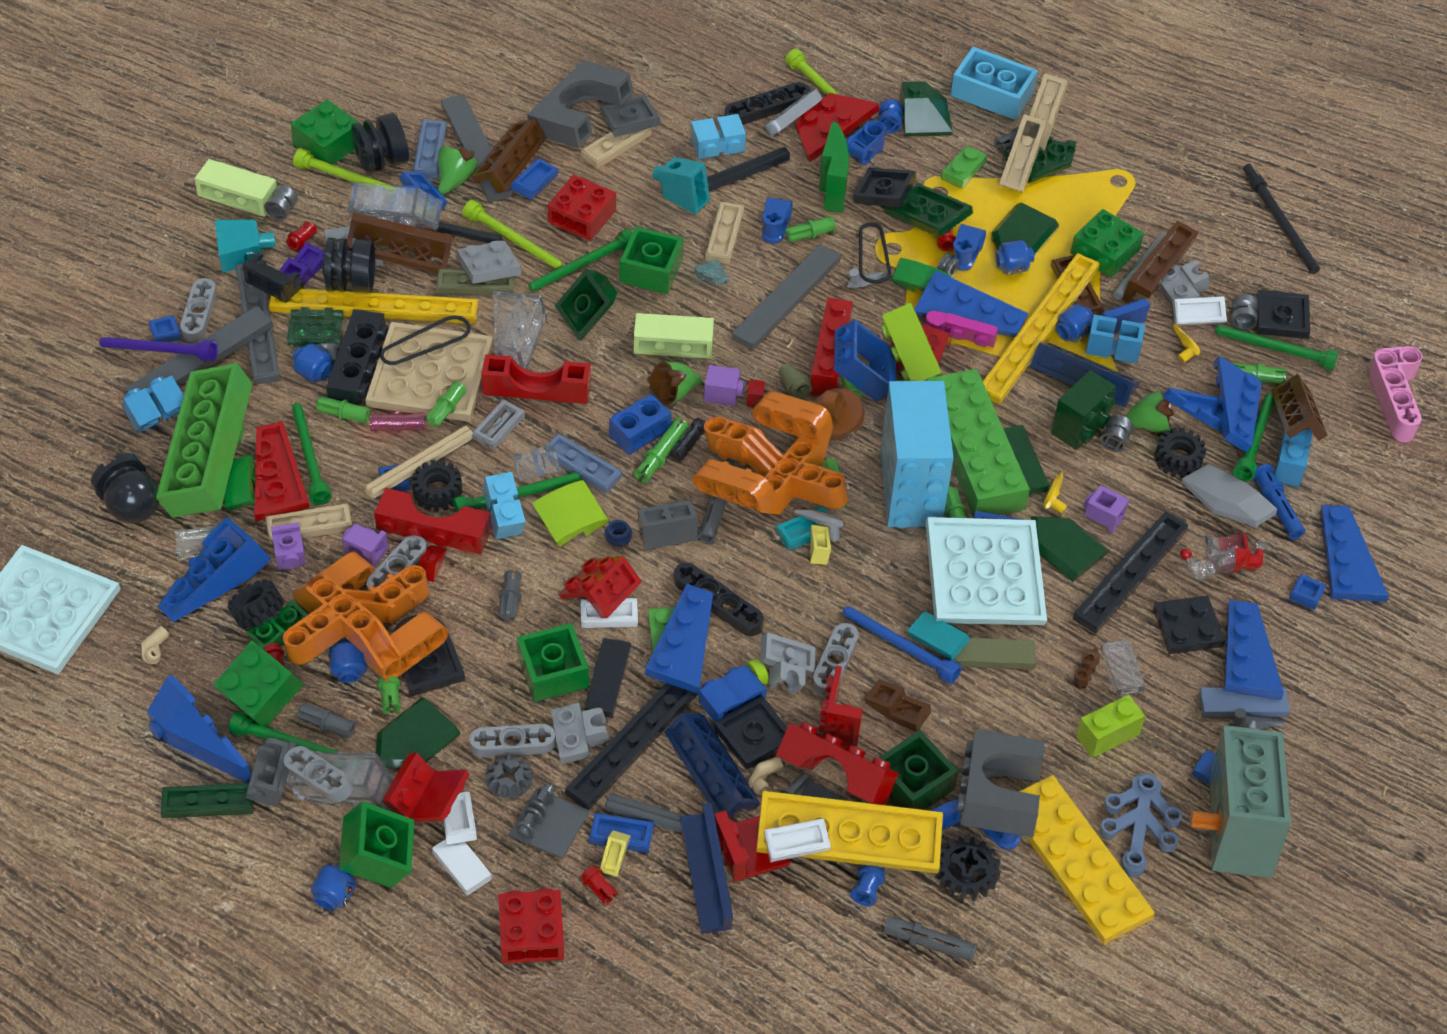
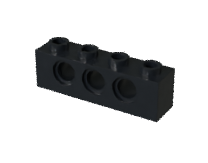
[326,309,389,406]

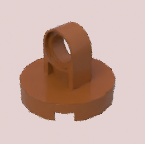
[815,388,865,440]

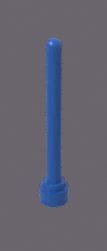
[843,606,962,685]

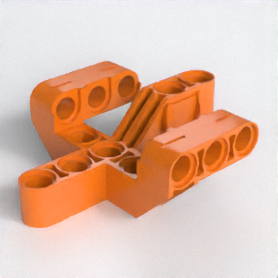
[692,391,849,515]
[283,552,448,682]

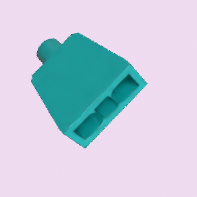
[652,157,710,214]
[215,220,276,272]

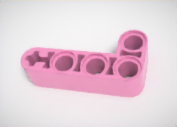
[1368,346,1423,443]

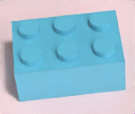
[950,47,1038,120]

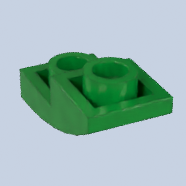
[891,258,951,292]
[224,455,256,511]
[246,600,308,649]

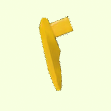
[1173,324,1200,363]
[1044,472,1068,514]

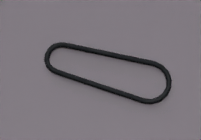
[859,223,892,284]
[380,315,471,365]

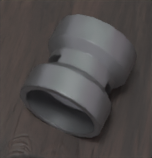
[264,185,298,220]
[1231,294,1258,330]
[1100,415,1134,452]

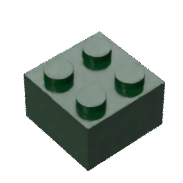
[1051,370,1116,450]
[878,730,958,810]

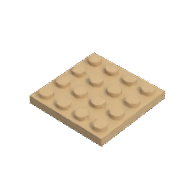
[366,322,494,422]

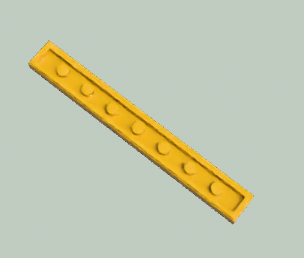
[983,253,1100,405]
[269,289,479,324]

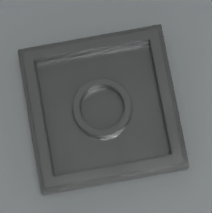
[600,95,661,137]

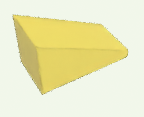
[810,525,831,565]
[600,830,631,877]

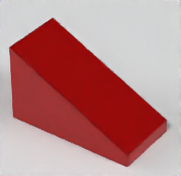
[746,379,765,407]
[419,545,447,582]

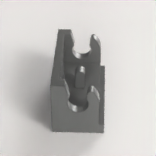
[637,500,698,550]
[245,738,296,807]

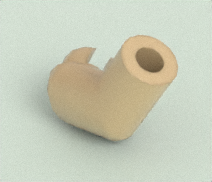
[141,626,169,665]
[748,757,783,795]

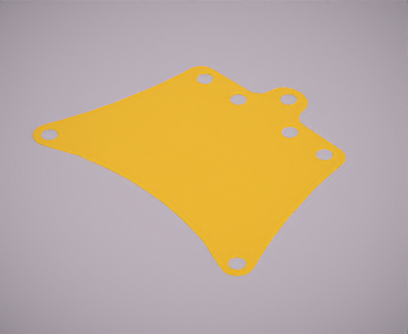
[875,169,1136,372]

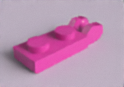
[926,311,998,348]

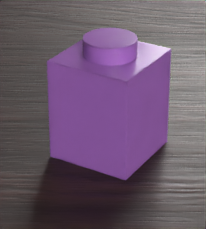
[704,365,744,406]

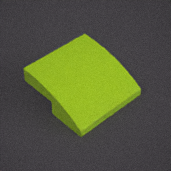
[532,480,609,547]

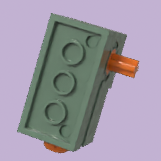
[1190,725,1291,878]

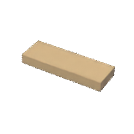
[581,128,651,169]
[705,202,745,265]
[266,503,352,544]

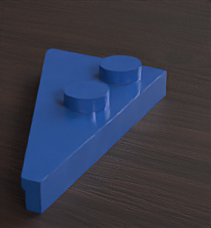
[1163,388,1223,434]

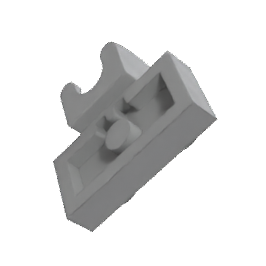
[1159,260,1210,306]
[760,632,815,694]
[551,703,610,764]

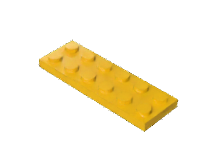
[1019,775,1155,945]
[756,791,943,874]

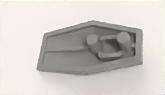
[1181,464,1277,528]

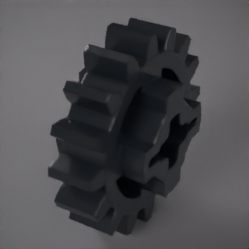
[935,837,1001,901]

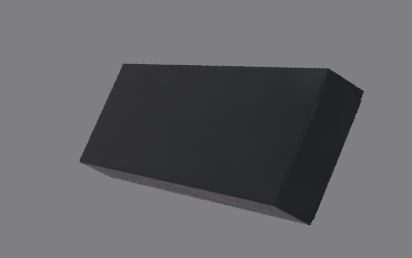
[585,638,631,718]

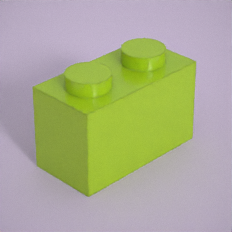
[1076,694,1145,758]

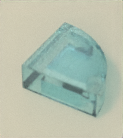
[694,260,728,284]

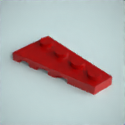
[254,421,310,522]

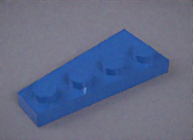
[914,270,1028,338]
[1213,356,1262,452]
[1320,505,1389,602]
[645,584,713,694]
[1224,600,1284,700]

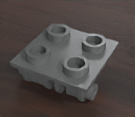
[509,784,590,859]

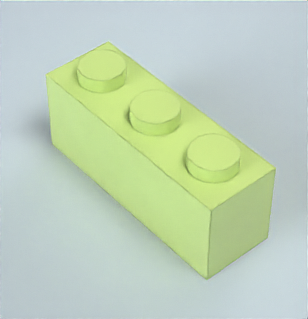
[195,159,277,217]
[634,313,714,359]

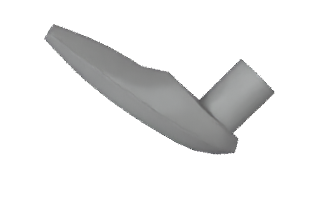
[847,268,892,288]
[794,510,844,541]

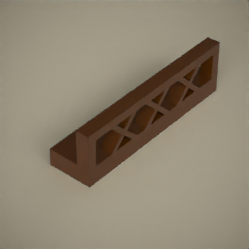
[471,118,547,193]
[347,212,453,273]
[1122,220,1199,303]
[1271,373,1328,441]

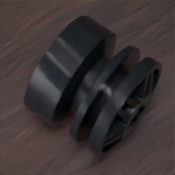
[351,112,409,174]
[322,238,375,293]

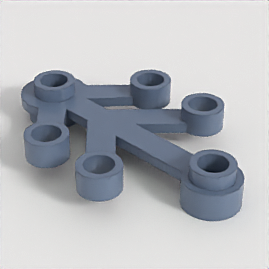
[1100,773,1182,877]

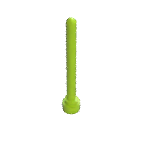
[785,48,865,126]
[293,148,399,197]
[462,199,562,269]

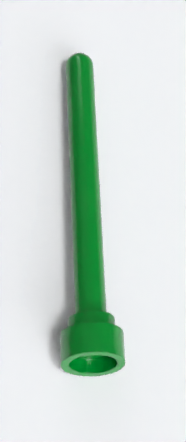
[528,228,633,292]
[1215,325,1339,371]
[1233,394,1274,482]
[292,403,332,505]
[453,472,581,513]
[228,711,365,770]

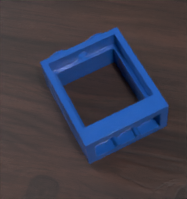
[834,319,896,401]

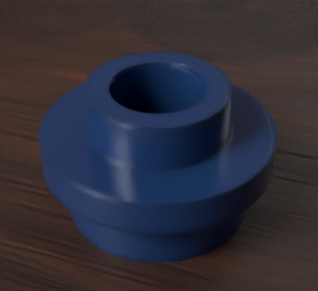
[605,520,632,546]

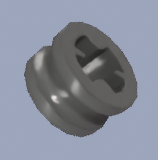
[937,253,960,277]

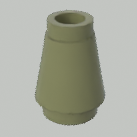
[778,364,812,399]

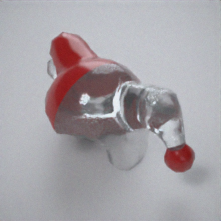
[1180,532,1267,579]

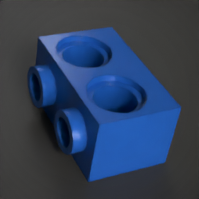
[609,394,671,455]

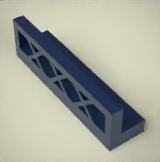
[1030,341,1141,408]
[664,713,761,819]
[680,803,733,934]

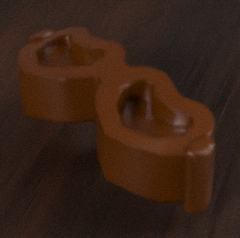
[1074,648,1100,688]

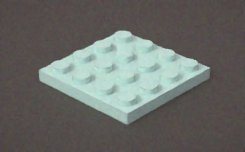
[925,517,1047,625]
[0,545,121,675]

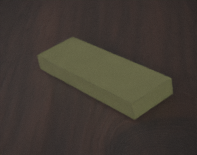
[436,269,515,296]
[949,638,1036,669]

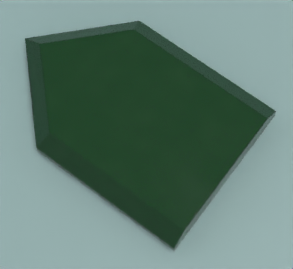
[1003,137,1077,183]
[991,202,1059,256]
[1030,516,1110,582]
[374,698,460,770]

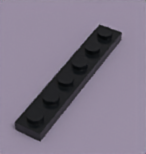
[1073,511,1188,634]
[565,683,698,810]

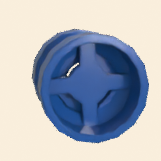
[878,99,903,134]

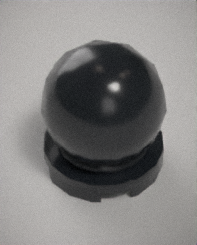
[91,453,159,524]

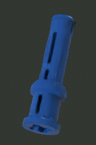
[1252,464,1306,540]
[850,865,885,907]

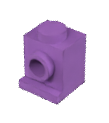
[1083,485,1129,534]
[271,522,306,570]
[342,523,388,567]

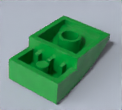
[819,122,849,213]

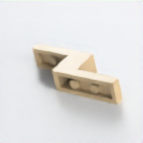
[999,73,1069,193]

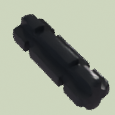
[670,418,706,461]

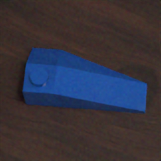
[158,517,271,622]
[147,675,251,783]

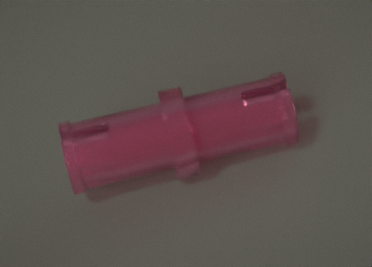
[370,412,425,433]

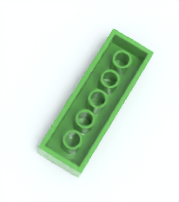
[156,363,253,518]
[926,369,1030,515]

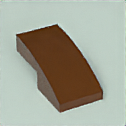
[865,679,931,732]

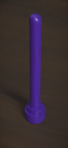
[99,337,218,362]

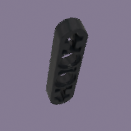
[724,82,810,125]
[674,563,764,636]

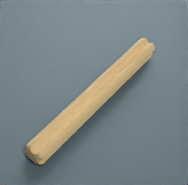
[364,426,473,499]

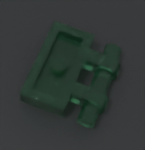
[287,307,344,346]

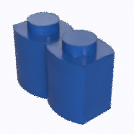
[698,665,767,722]

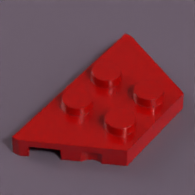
[794,93,879,162]

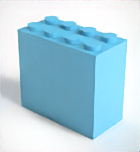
[880,381,953,528]

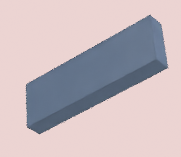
[413,120,447,179]
[542,433,622,494]
[1199,688,1290,717]

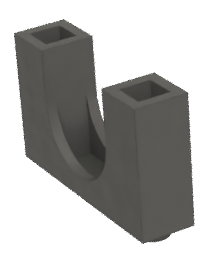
[527,60,634,148]
[957,729,1045,838]

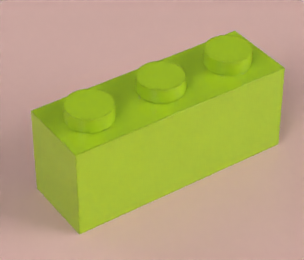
[881,302,943,381]

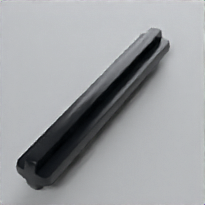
[707,147,790,192]

